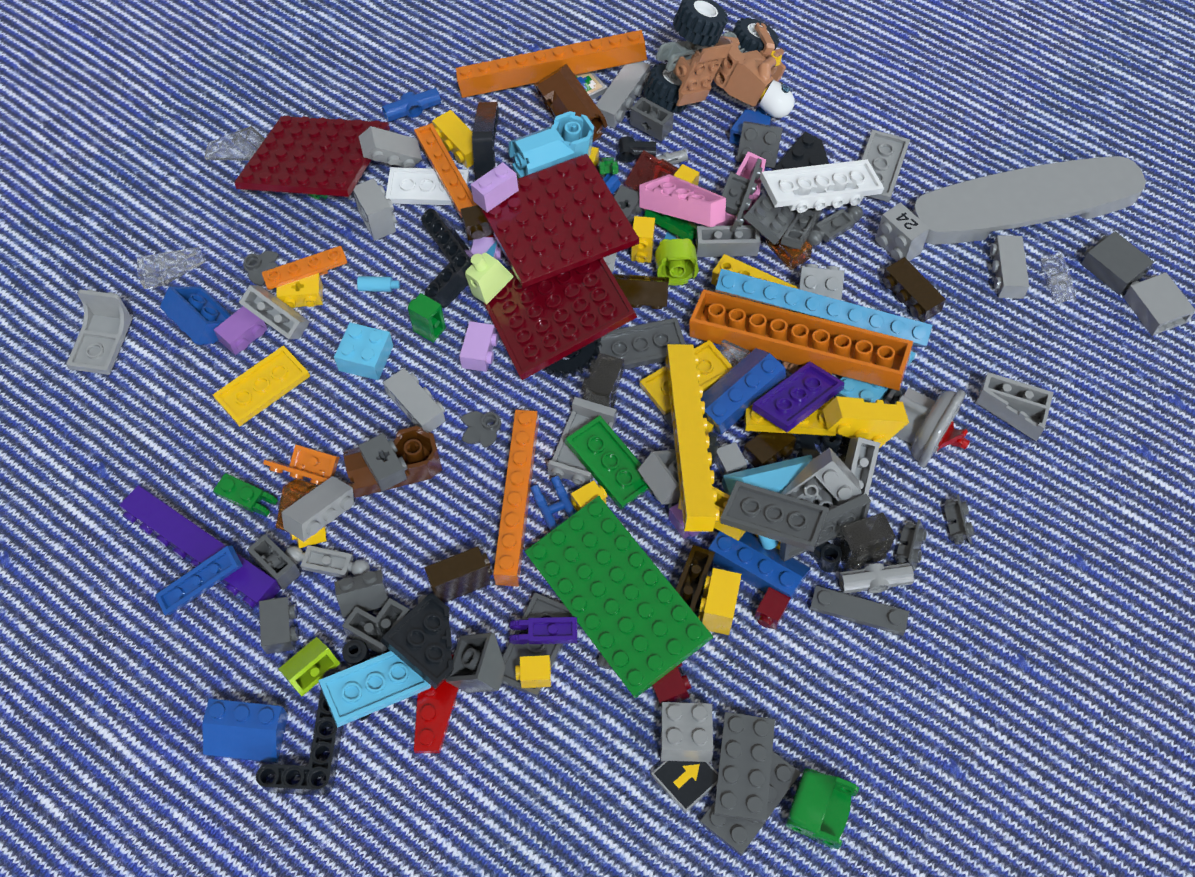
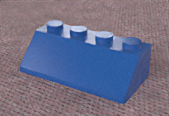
[700,348,786,435]
[708,531,811,606]

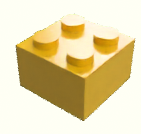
[698,568,742,635]

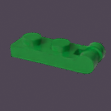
[644,209,697,241]

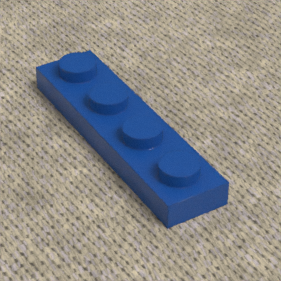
[155,546,243,615]

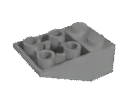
[781,448,862,508]

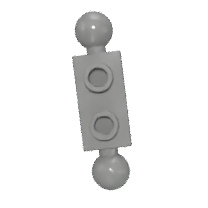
[285,545,370,578]

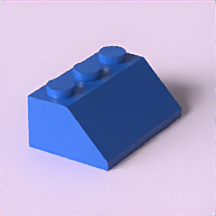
[160,286,231,345]
[202,699,288,763]

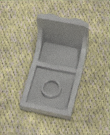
[798,264,845,300]
[66,289,132,375]

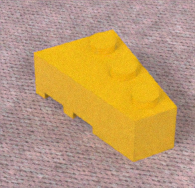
[822,396,909,448]

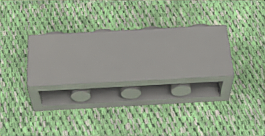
[596,61,650,128]

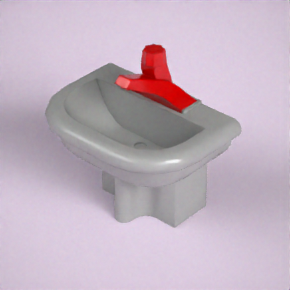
[894,387,970,467]

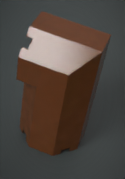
[534,64,608,143]
[343,426,442,498]

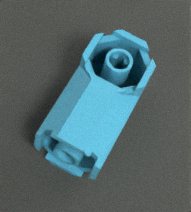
[508,111,594,178]
[722,455,814,495]

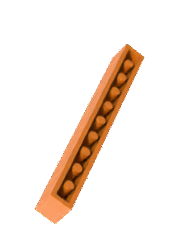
[456,30,647,98]

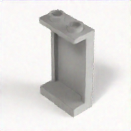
[547,397,617,486]

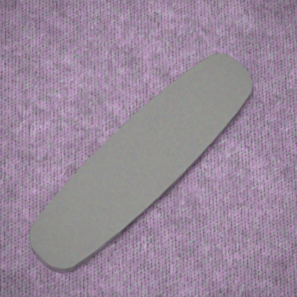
[913,156,1146,245]

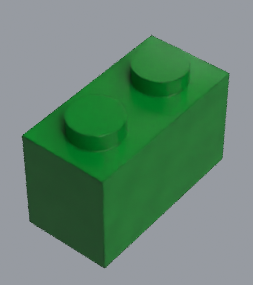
[408,293,446,343]

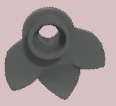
[243,251,279,286]
[461,411,502,448]

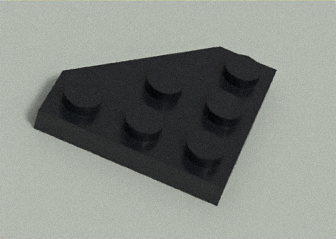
[774,131,829,170]
[381,593,454,689]

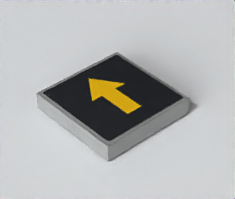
[651,761,718,814]

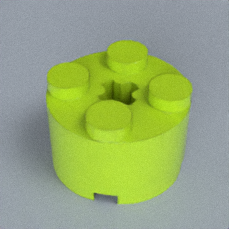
[655,238,699,286]

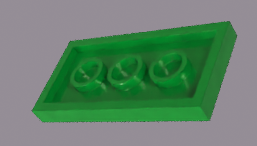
[565,415,651,509]

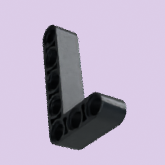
[472,102,499,181]
[421,208,473,308]
[256,668,343,796]

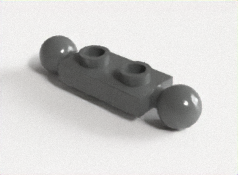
[806,206,863,246]

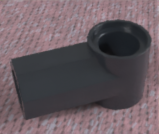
[618,136,656,163]
[808,541,842,573]

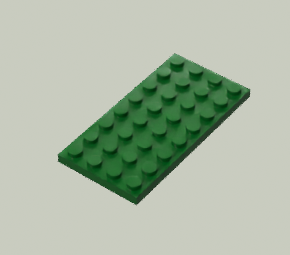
[524,496,713,698]

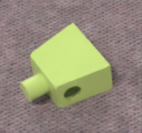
[465,253,513,305]

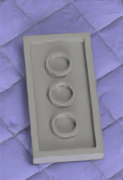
[862,129,910,202]

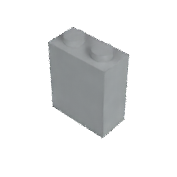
[1123,272,1195,336]

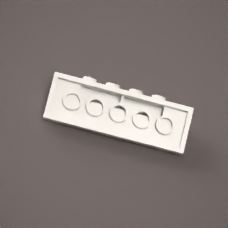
[759,159,884,213]

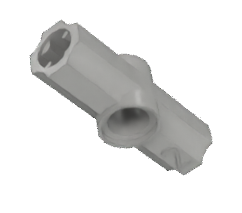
[839,563,914,594]

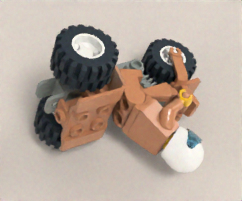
[643,0,795,118]

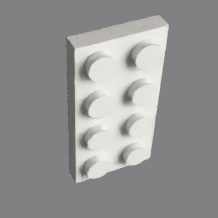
[385,167,469,205]

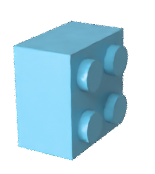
[334,322,393,381]

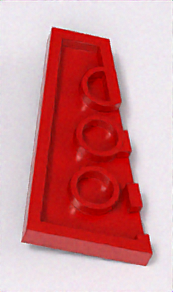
[414,655,459,753]

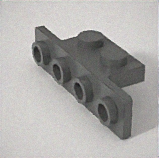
[721,158,763,232]

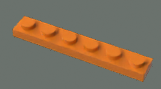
[414,123,477,218]

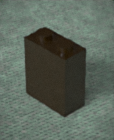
[424,546,493,603]

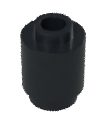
[342,640,370,667]

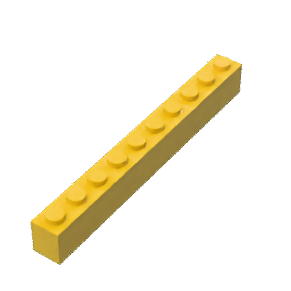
[665,344,719,531]

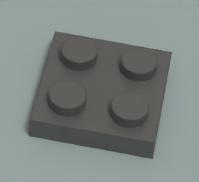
[737,121,783,168]

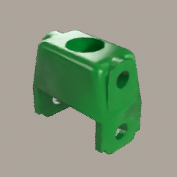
[785,768,859,849]

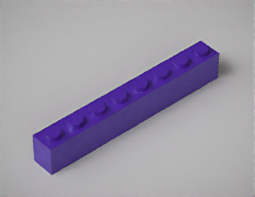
[119,485,281,609]

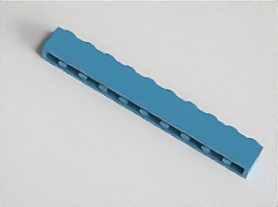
[715,269,933,348]

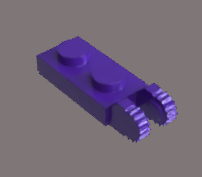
[509,617,577,644]

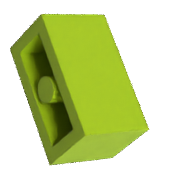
[278,637,340,696]

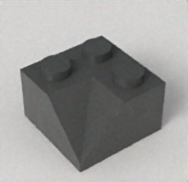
[446,633,506,693]

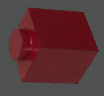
[754,587,791,630]

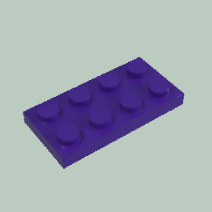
[752,362,845,432]

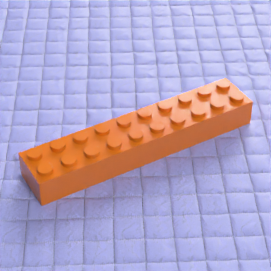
[689,289,913,391]

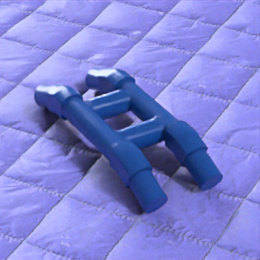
[530,475,576,531]

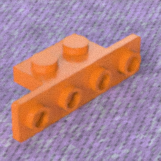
[262,246,347,290]
[263,445,350,486]

